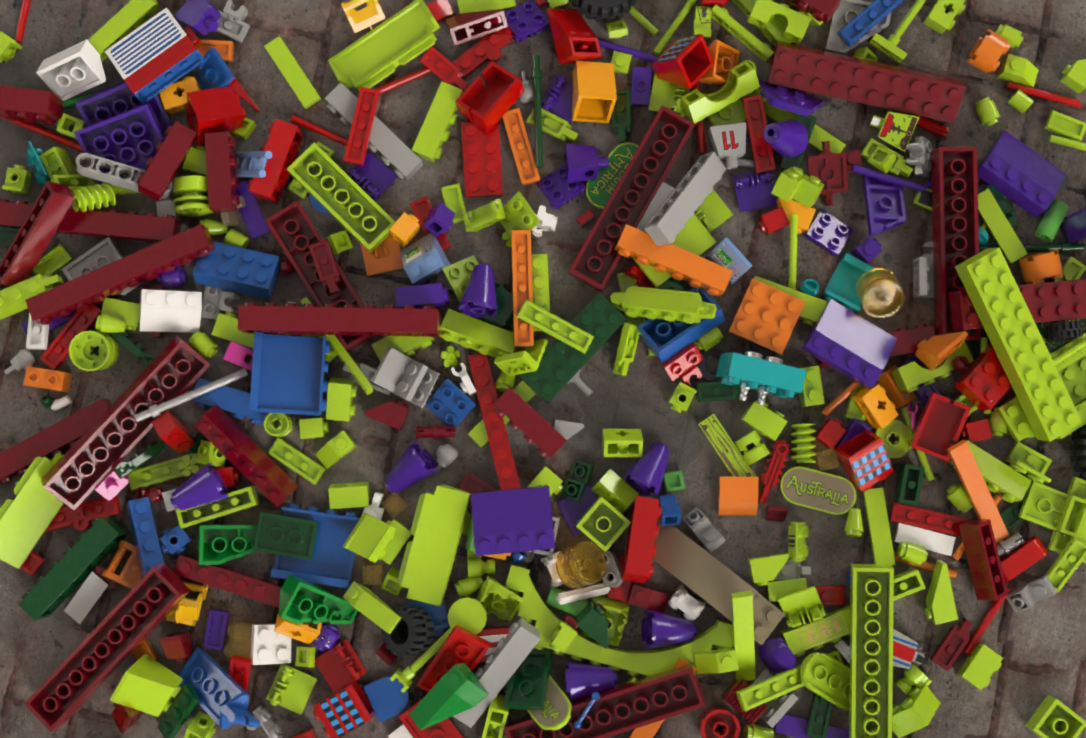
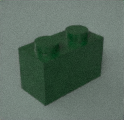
[893,464,925,506]

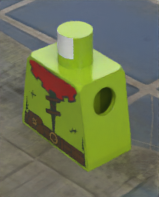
[870,111,919,152]

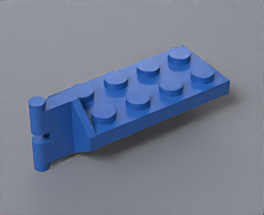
[178,647,260,729]

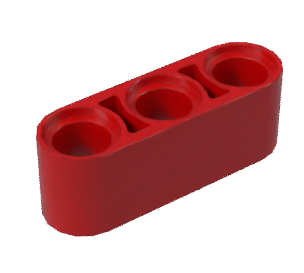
[1000,536,1048,583]

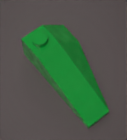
[197,524,258,565]
[279,574,358,624]
[409,663,489,730]

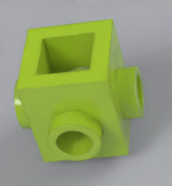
[197,440,226,468]
[184,711,216,738]

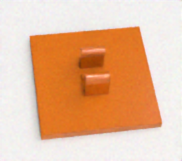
[360,235,404,276]

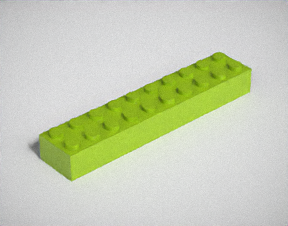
[955,247,1082,442]
[849,564,894,738]

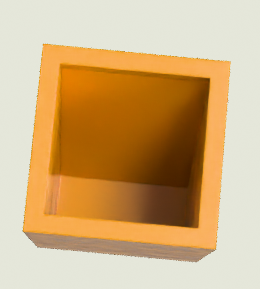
[572,61,617,123]

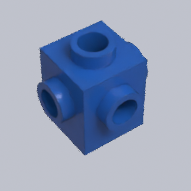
[160,525,191,556]

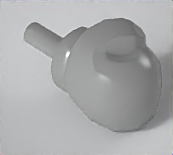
[519,71,534,103]
[4,349,35,374]
[434,444,458,475]

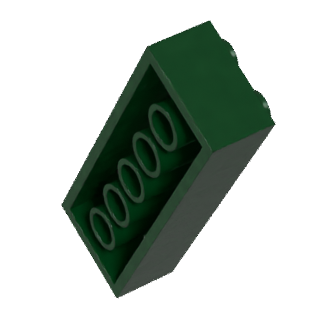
[520,293,627,404]
[18,516,130,621]

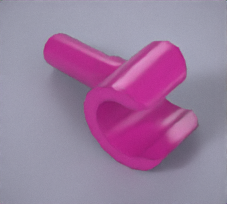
[907,403,921,430]

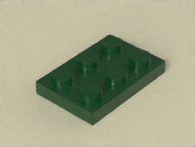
[253,511,319,561]
[504,651,553,710]

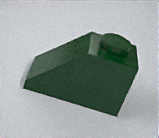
[576,601,609,649]

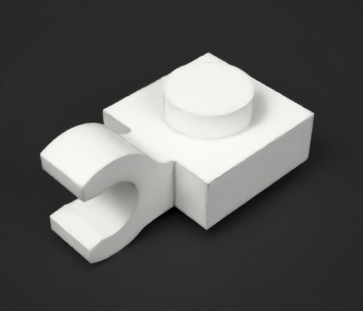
[451,363,477,396]
[362,492,385,520]

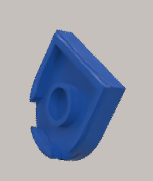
[197,48,235,90]
[363,676,409,723]

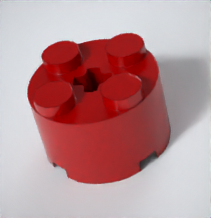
[698,706,740,738]

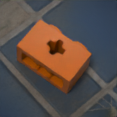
[23,366,73,392]

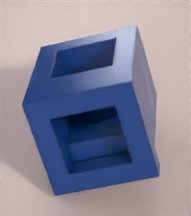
[659,494,681,526]

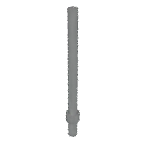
[134,368,248,422]

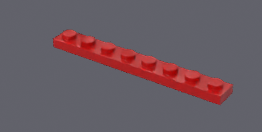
[468,353,521,490]

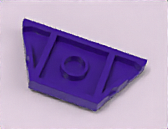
[758,79,824,117]
[862,175,907,237]

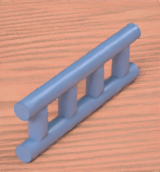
[234,151,272,178]

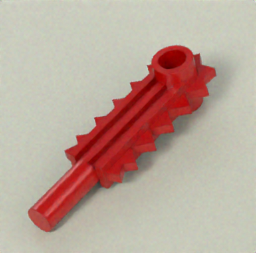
[758,439,791,504]

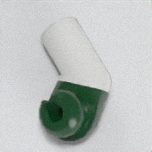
[41,395,72,411]

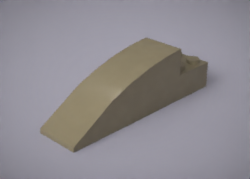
[653,518,785,645]

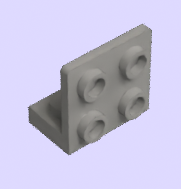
[913,257,934,298]
[371,347,428,402]
[750,669,799,728]

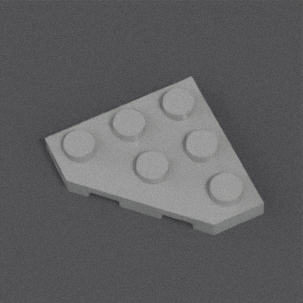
[824,0,891,55]
[62,237,140,295]

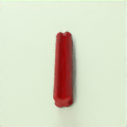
[895,111,949,138]

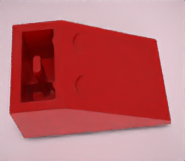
[547,8,602,64]

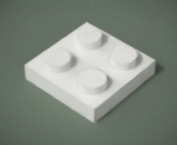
[251,624,292,665]

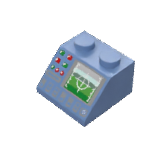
[400,233,451,284]
[705,237,753,286]

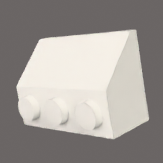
[36,39,106,101]
[139,289,202,333]

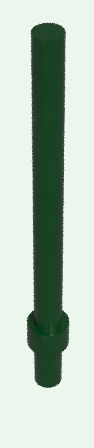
[531,55,543,168]
[979,242,1085,253]

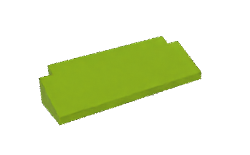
[328,0,440,92]
[0,453,64,569]
[398,484,471,606]

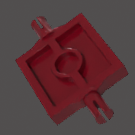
[806,141,848,206]

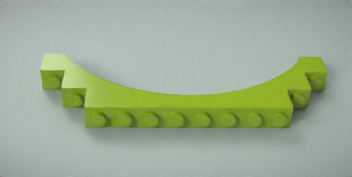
[505,563,733,678]

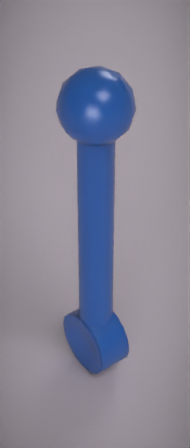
[574,692,600,729]

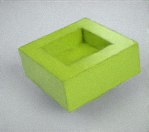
[606,20,628,39]
[611,51,632,75]
[231,118,257,140]
[327,230,353,255]
[295,646,316,667]

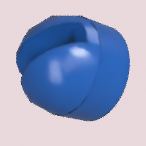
[510,552,527,564]

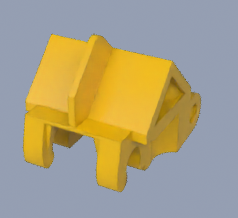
[341,0,385,33]
[166,581,208,626]

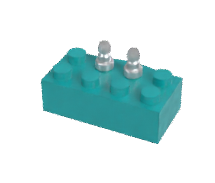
[716,351,806,405]

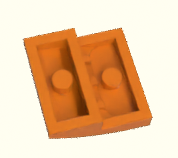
[718,477,758,515]

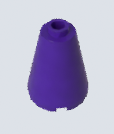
[763,120,808,158]
[459,263,497,318]
[385,441,439,493]
[623,442,670,497]
[170,462,229,511]
[641,610,697,649]
[565,662,618,702]

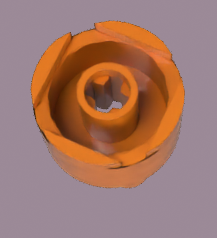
[966,29,1011,74]
[1018,249,1063,284]

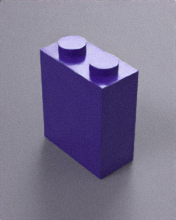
[395,283,449,309]

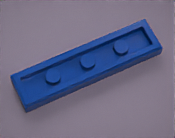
[837,0,905,48]

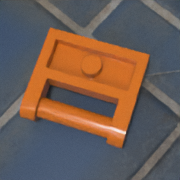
[102,540,142,590]

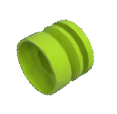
[172,175,214,217]
[69,330,120,371]

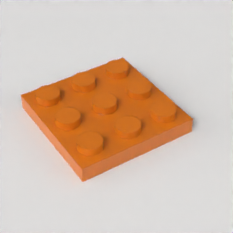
[728,278,805,355]

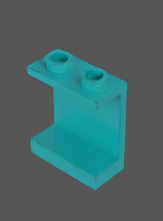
[821,253,880,313]

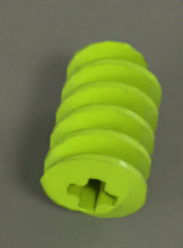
[71,183,116,212]
[791,424,816,463]

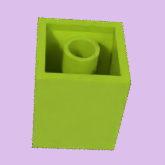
[110,653,184,717]

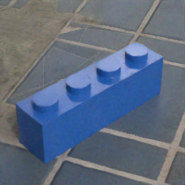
[191,378,269,425]
[126,497,164,577]

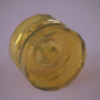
[856,268,905,318]
[556,541,606,589]

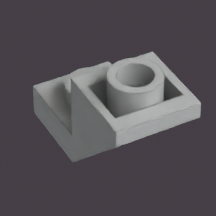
[682,507,726,553]
[1006,575,1057,613]

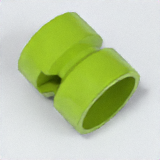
[264,413,294,437]
[735,430,770,465]

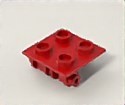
[315,639,367,693]

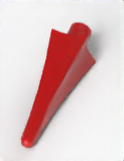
[229,78,260,112]

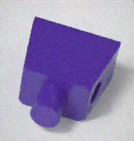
[175,0,221,35]
[564,144,609,183]

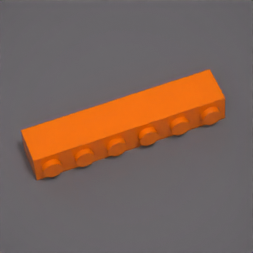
[614,224,733,296]

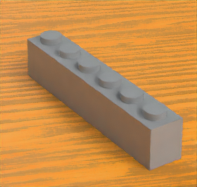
[325,82,423,181]
[644,152,726,246]
[453,618,540,728]

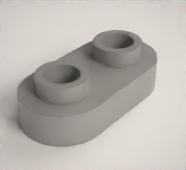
[596,550,623,588]

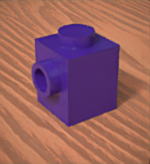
[423,202,455,237]
[851,237,883,264]

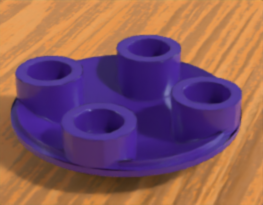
[759,637,797,673]

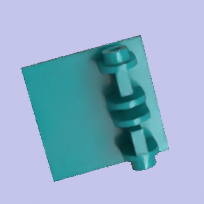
[26,141,51,187]

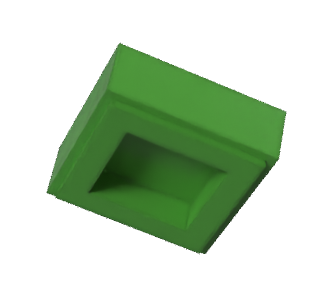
[663,470,685,492]

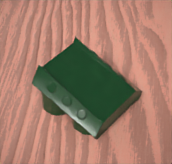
[479,282,513,331]

